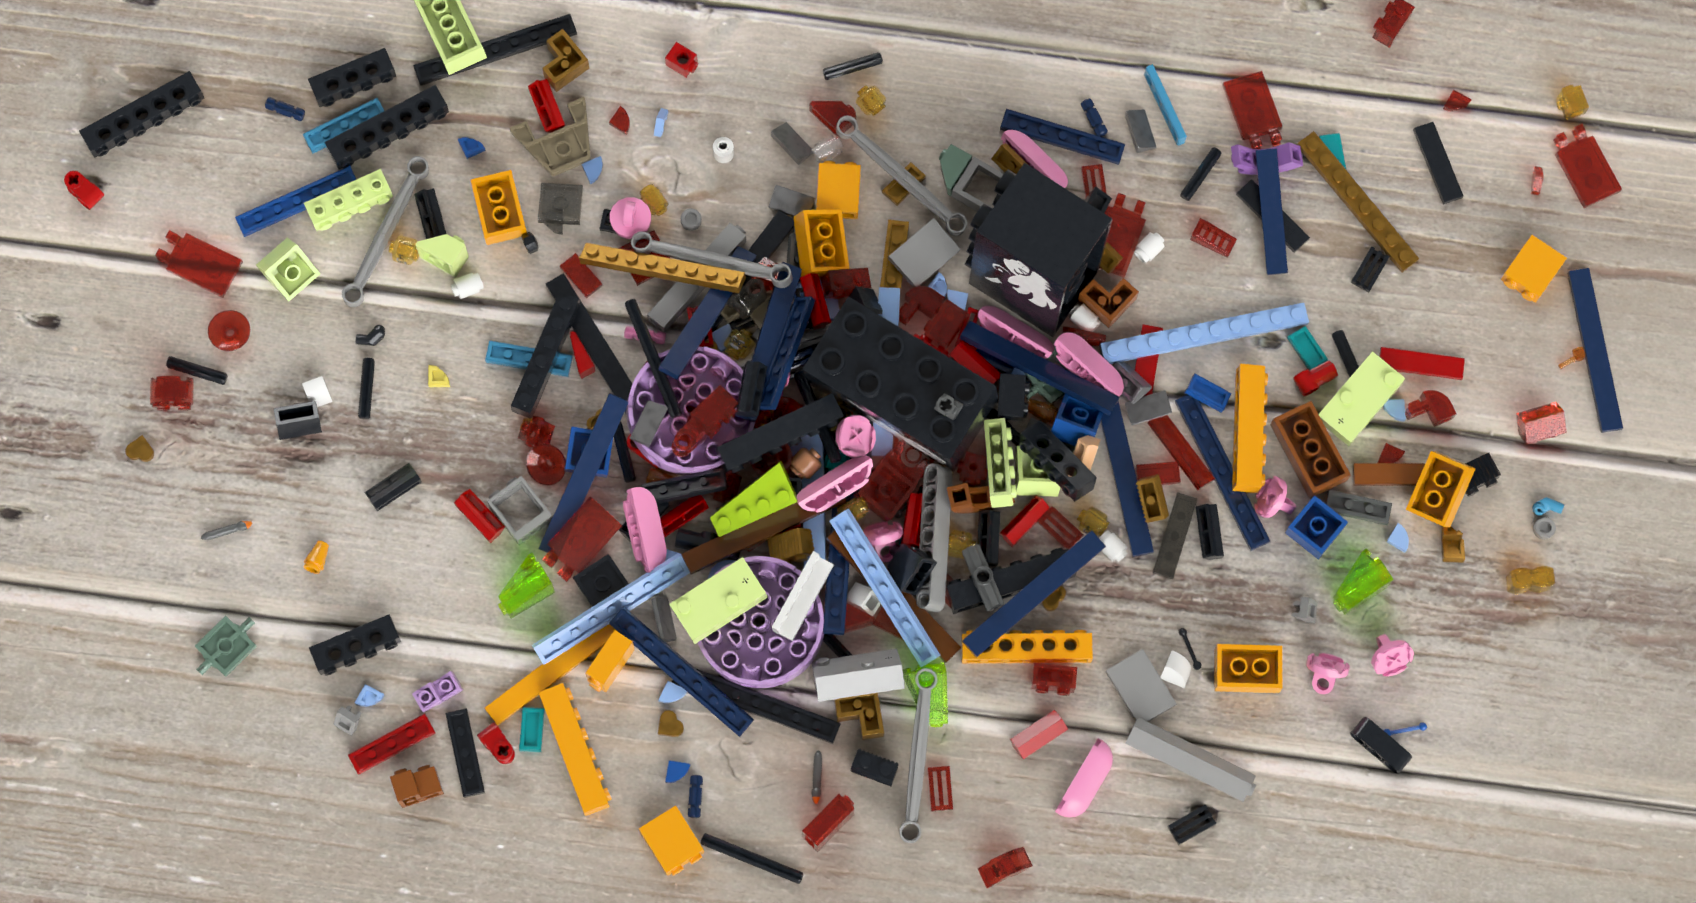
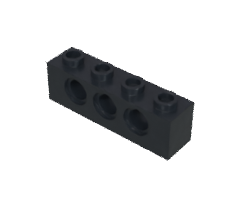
[308,48,396,107]
[1018,421,1097,502]
[309,614,401,676]

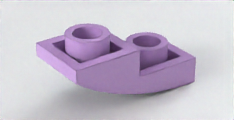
[412,671,463,712]

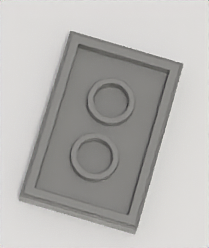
[888,218,961,289]
[1106,649,1177,722]

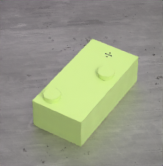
[414,0,487,75]
[1319,351,1405,446]
[669,557,768,644]

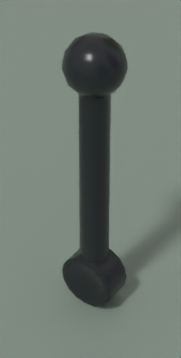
[894,485,923,518]
[1179,628,1202,670]

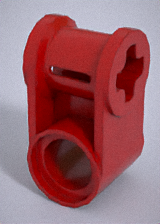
[64,171,104,210]
[477,722,515,764]

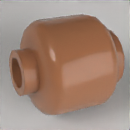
[790,448,822,479]

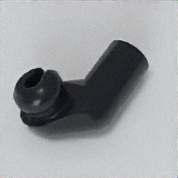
[355,325,385,346]

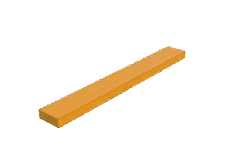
[484,624,618,726]

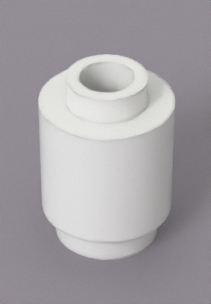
[713,137,734,163]
[1134,232,1165,263]
[451,273,484,299]
[1069,304,1101,334]
[1099,530,1128,562]

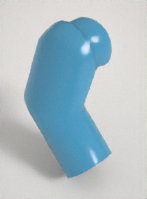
[1532,497,1565,515]

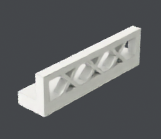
[772,551,834,641]

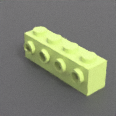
[304,169,393,231]
[984,418,1017,508]

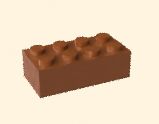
[1270,401,1351,499]

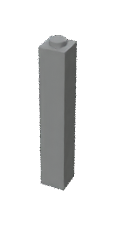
[647,223,746,332]
[1126,717,1256,802]

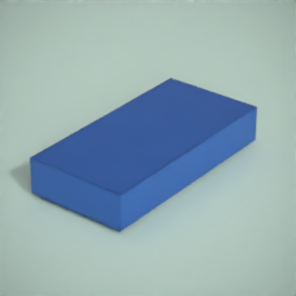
[1185,373,1232,413]

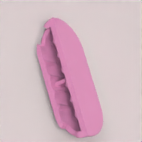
[1001,130,1068,188]
[978,306,1054,359]
[1054,332,1124,397]
[797,456,873,512]
[623,487,667,573]
[1055,738,1113,817]

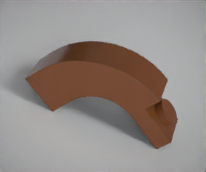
[946,483,1015,514]

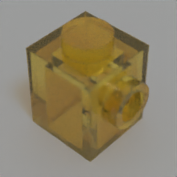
[1556,85,1589,120]

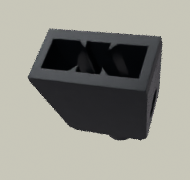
[887,544,937,595]

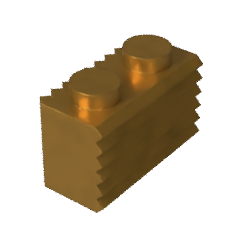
[1136,474,1169,523]
[767,528,815,565]

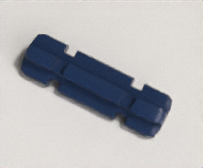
[265,97,305,121]
[1081,98,1108,137]
[688,775,703,818]

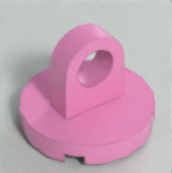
[610,197,651,239]
[836,415,876,458]
[1254,476,1297,518]
[864,522,903,562]
[1371,634,1414,676]
[1306,653,1350,694]

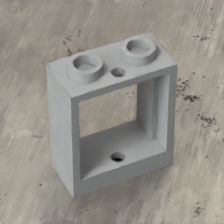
[952,157,1003,211]
[487,476,552,545]

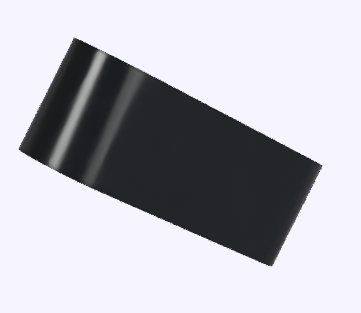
[1350,717,1412,774]

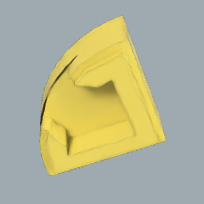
[428,365,450,387]

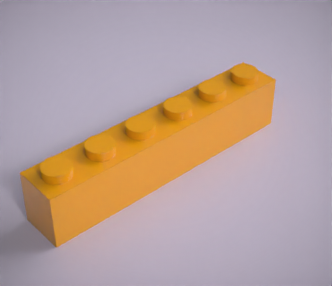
[1232,363,1268,493]
[539,683,612,816]

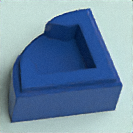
[458,137,486,159]
[665,761,690,783]

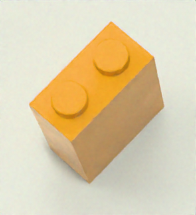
[816,161,861,219]
[1501,235,1567,303]
[585,630,635,692]
[639,805,704,876]

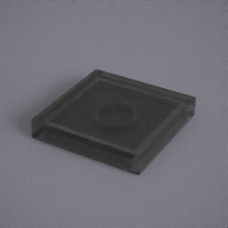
[538,183,583,225]

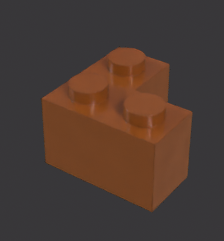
[1078,278,1139,328]
[390,765,444,808]

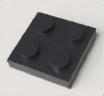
[573,554,629,607]

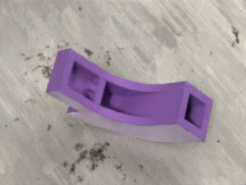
[1231,142,1303,175]

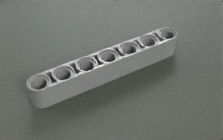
[916,463,953,612]

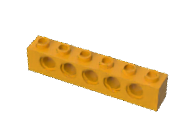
[961,630,1093,664]

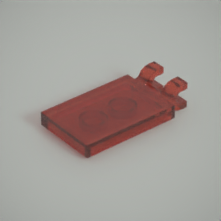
[1222,71,1283,149]
[1553,124,1622,208]
[1099,193,1146,278]
[155,230,243,298]
[541,497,622,582]

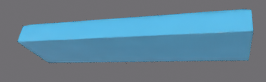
[1144,64,1187,146]
[303,98,384,154]
[485,340,573,377]

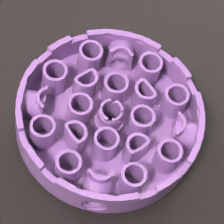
[626,346,755,475]
[698,556,824,688]

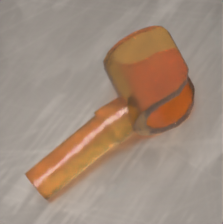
[1558,347,1585,369]

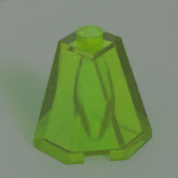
[1333,549,1394,615]
[497,552,555,619]
[902,663,948,727]

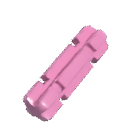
[624,326,666,344]

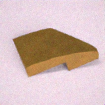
[1442,526,1465,563]

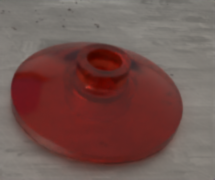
[208,310,251,351]
[526,444,566,485]

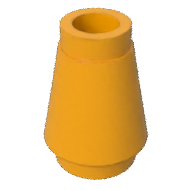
[303,541,329,574]

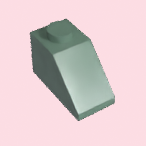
[939,144,972,196]

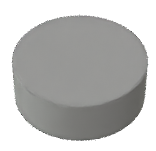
[681,209,702,231]
[1533,517,1556,540]

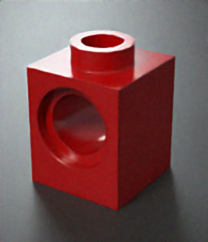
[665,42,699,78]

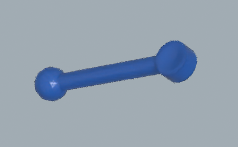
[1384,722,1427,736]

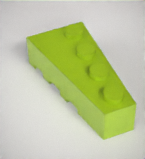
[710,461,798,537]

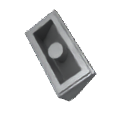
[1125,109,1157,153]
[771,122,814,165]
[769,185,815,216]
[1114,362,1152,404]
[1125,390,1172,425]
[629,400,668,448]
[651,597,677,642]

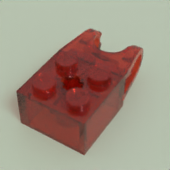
[671,385,738,457]
[853,439,929,522]

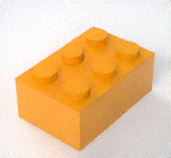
[470,170,527,245]
[793,209,850,277]
[1406,451,1476,527]
[1214,644,1283,693]

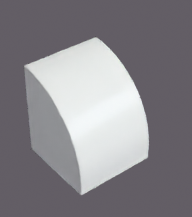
[302,376,332,407]
[847,582,881,617]
[1161,651,1191,688]

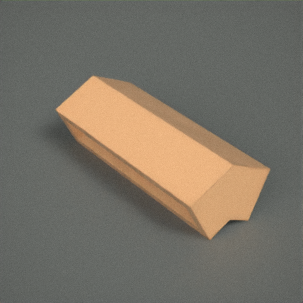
[1070,435,1101,477]

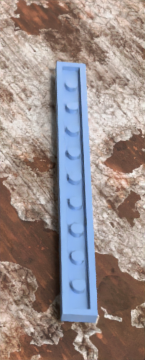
[1100,303,1309,364]

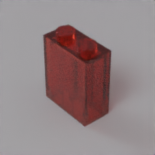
[802,794,855,852]

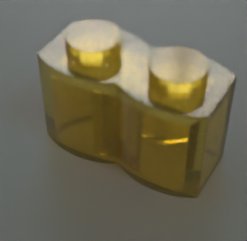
[1506,566,1555,594]

